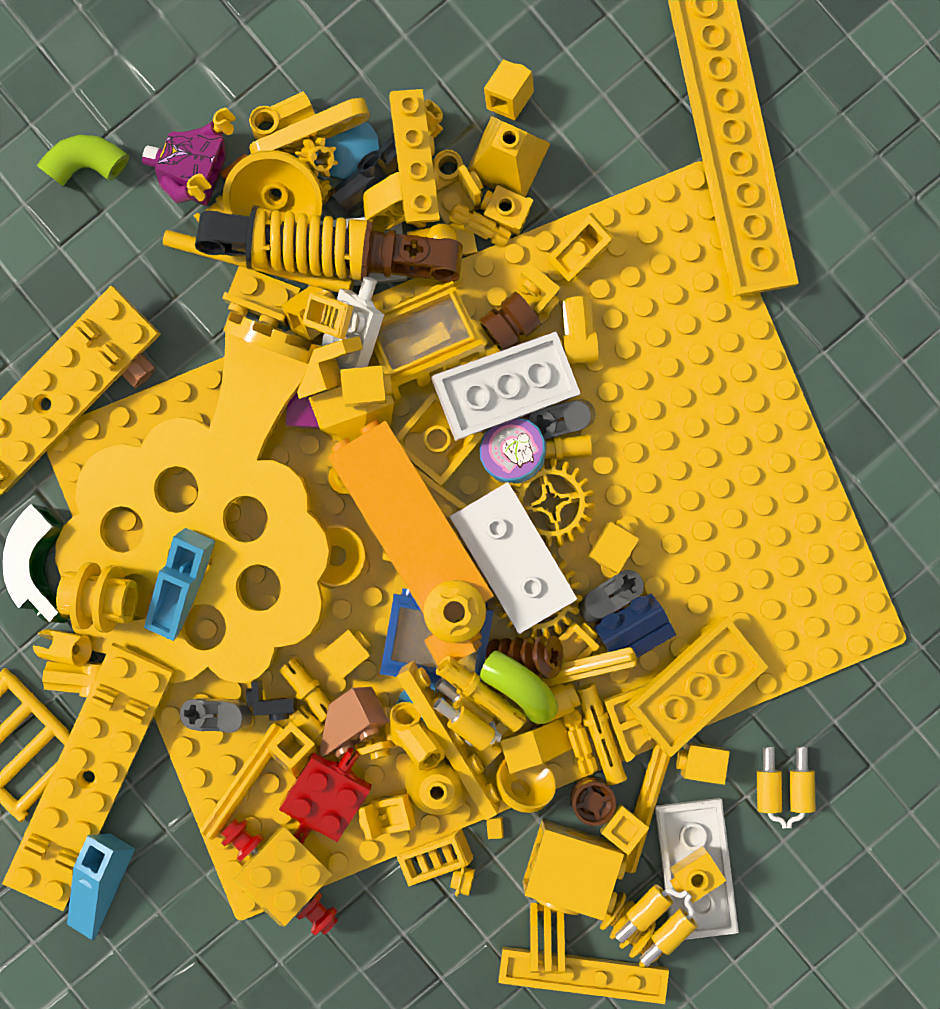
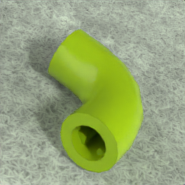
[36,134,129,187]
[480,650,558,724]

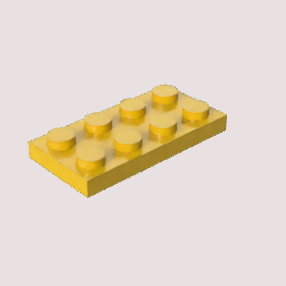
[625,616,768,757]

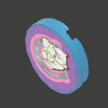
[480,418,547,484]

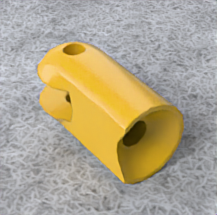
[33,629,92,667]

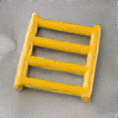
[0,668,71,822]

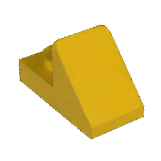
[547,213,614,282]

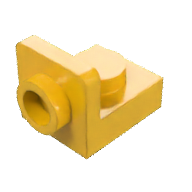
[520,262,561,317]

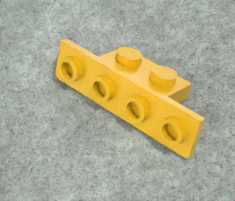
[389,89,440,224]

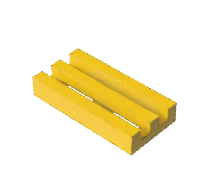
[530,903,565,974]

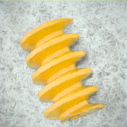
[600,892,664,968]

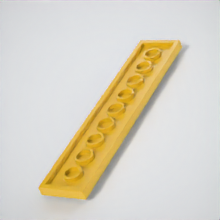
[668,0,799,297]

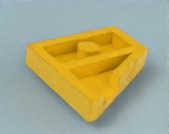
[603,683,652,762]

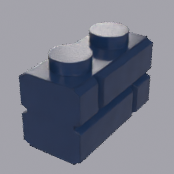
[594,593,676,658]

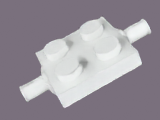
[322,277,384,373]

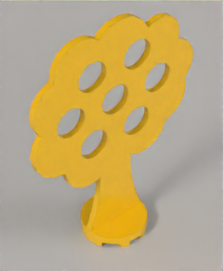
[55,311,331,684]

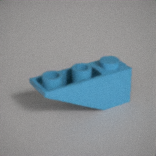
[67,833,135,940]

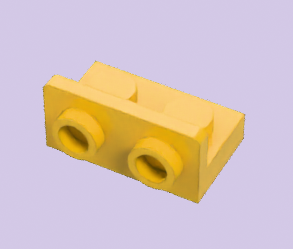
[222,266,302,328]

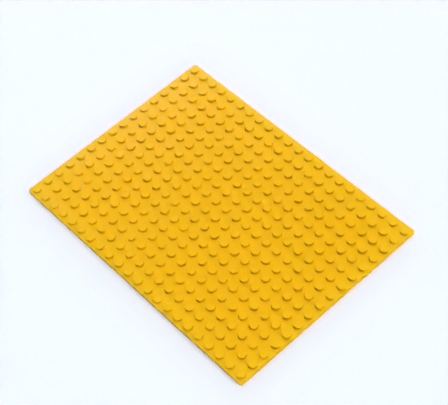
[46,161,906,920]

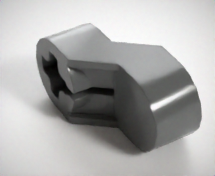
[528,399,595,439]
[578,570,644,623]
[180,697,252,733]

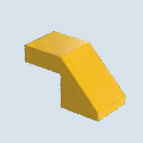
[297,336,363,399]
[500,717,572,774]

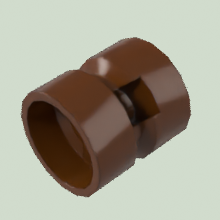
[479,291,542,351]
[570,776,616,826]

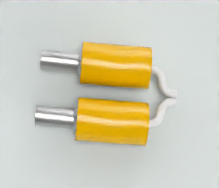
[434,678,502,750]
[757,747,816,828]
[615,884,698,967]

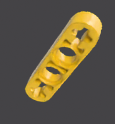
[249,98,371,155]

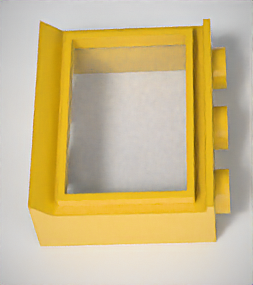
[373,281,486,400]

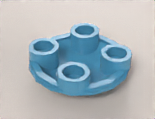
[316,122,379,180]

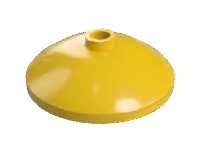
[223,150,323,224]

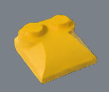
[396,392,484,487]

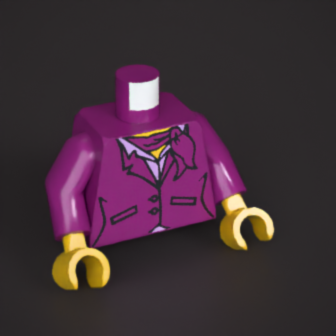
[142,108,236,206]

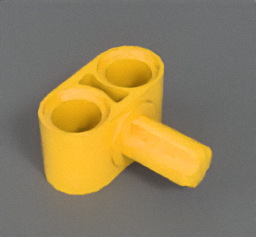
[363,172,426,232]

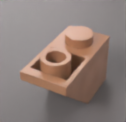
[320,686,389,759]

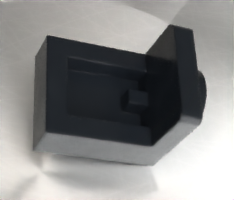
[246,680,297,721]

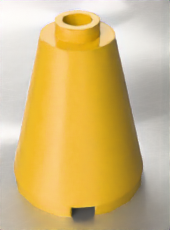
[405,756,469,815]

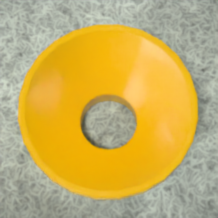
[320,525,365,586]
[423,580,486,643]
[495,759,556,813]

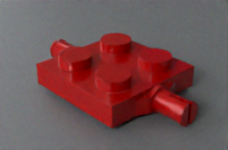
[279,748,372,845]

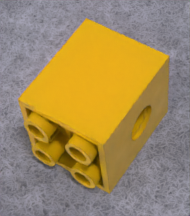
[522,819,627,921]

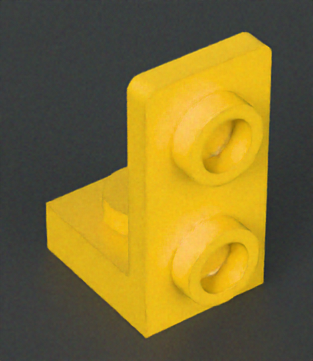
[437,165,483,224]

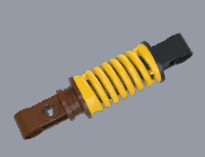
[195,205,463,283]

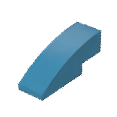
[144,528,215,641]

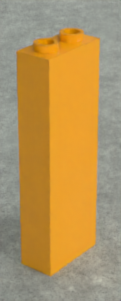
[327,420,494,622]

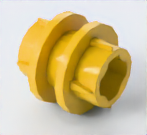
[56,562,138,633]

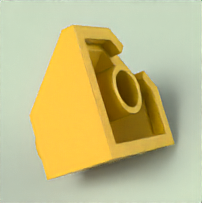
[308,386,394,442]

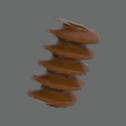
[486,636,563,679]

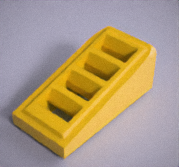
[302,292,354,339]
[396,829,473,886]

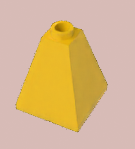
[467,116,550,198]

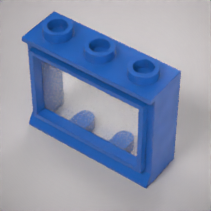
[380,588,494,685]

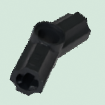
[330,133,399,215]

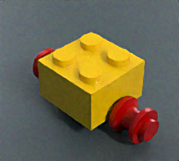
[221,818,338,935]

